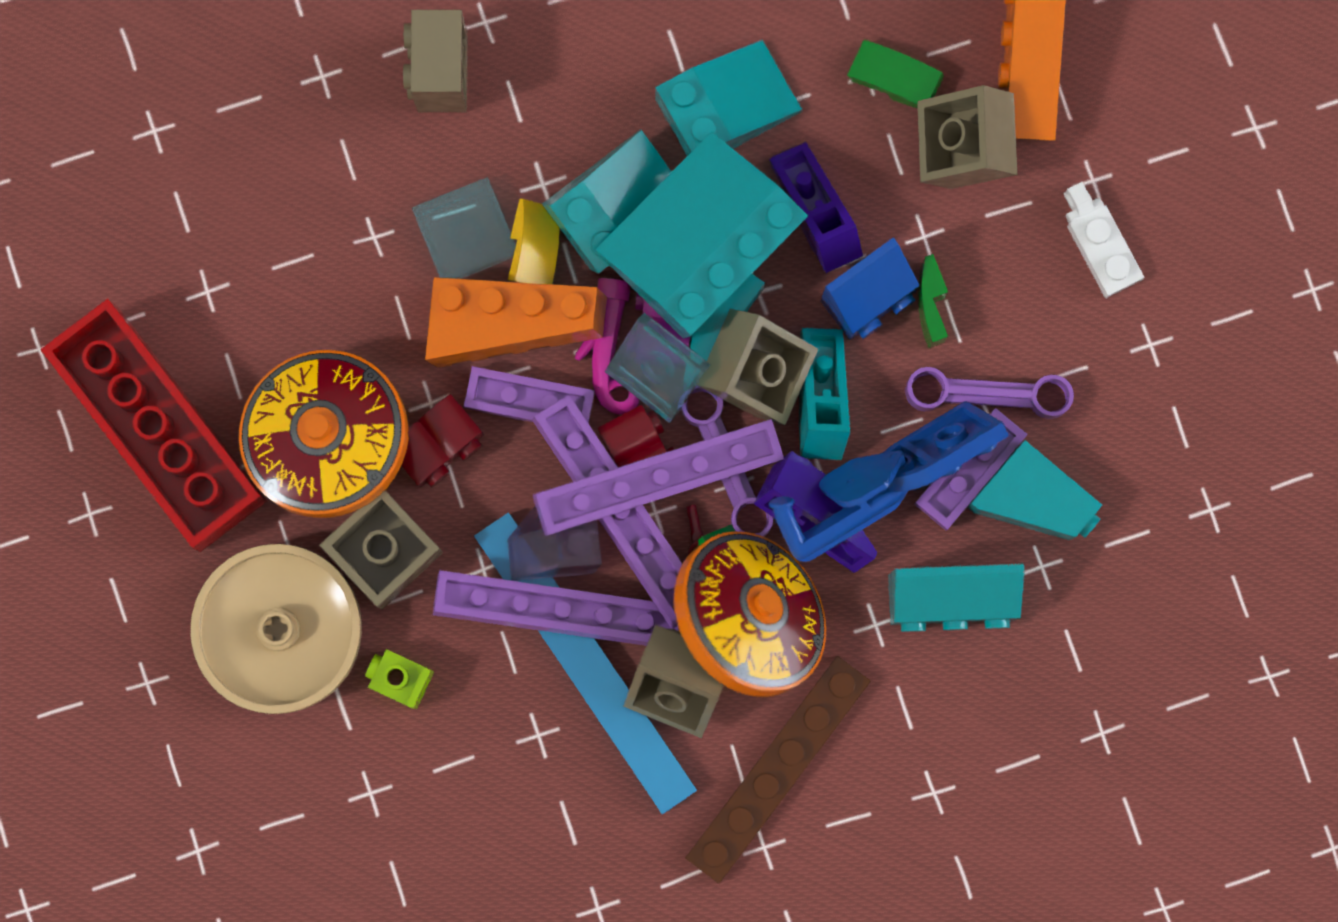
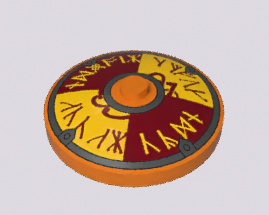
[239,350,409,518]
[674,531,826,697]

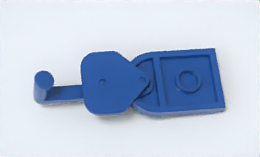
[769,401,1009,562]

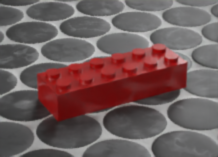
[40,298,267,552]

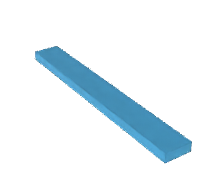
[474,512,697,814]

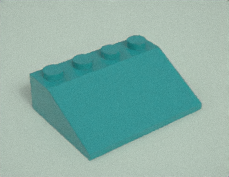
[595,132,808,339]

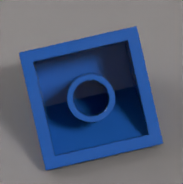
[820,237,919,340]

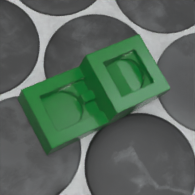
[847,39,944,109]
[918,254,948,349]

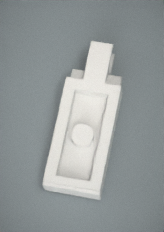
[1064,182,1145,298]

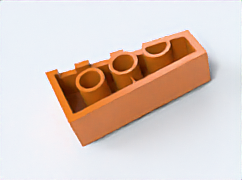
[998,0,1066,141]
[425,277,607,368]

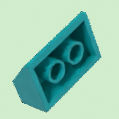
[888,564,1024,632]

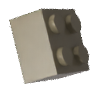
[403,10,467,112]
[917,85,1017,189]
[696,309,818,425]
[320,491,444,610]
[623,624,724,738]

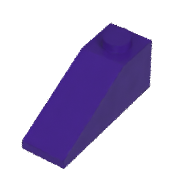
[769,142,863,273]
[753,451,878,573]

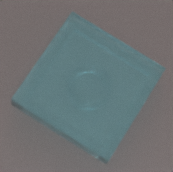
[412,177,516,279]
[605,313,710,423]

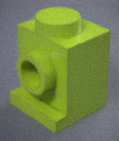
[365,649,434,710]

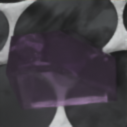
[507,505,602,581]

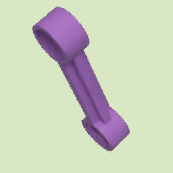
[905,367,1074,419]
[681,384,773,537]

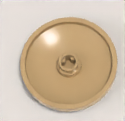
[191,544,362,714]

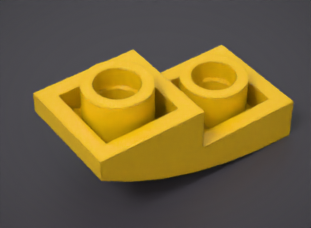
[508,198,560,284]

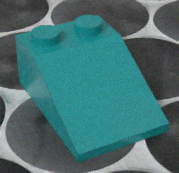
[655,40,802,156]
[542,130,672,273]

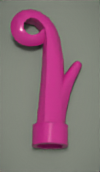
[575,278,641,414]

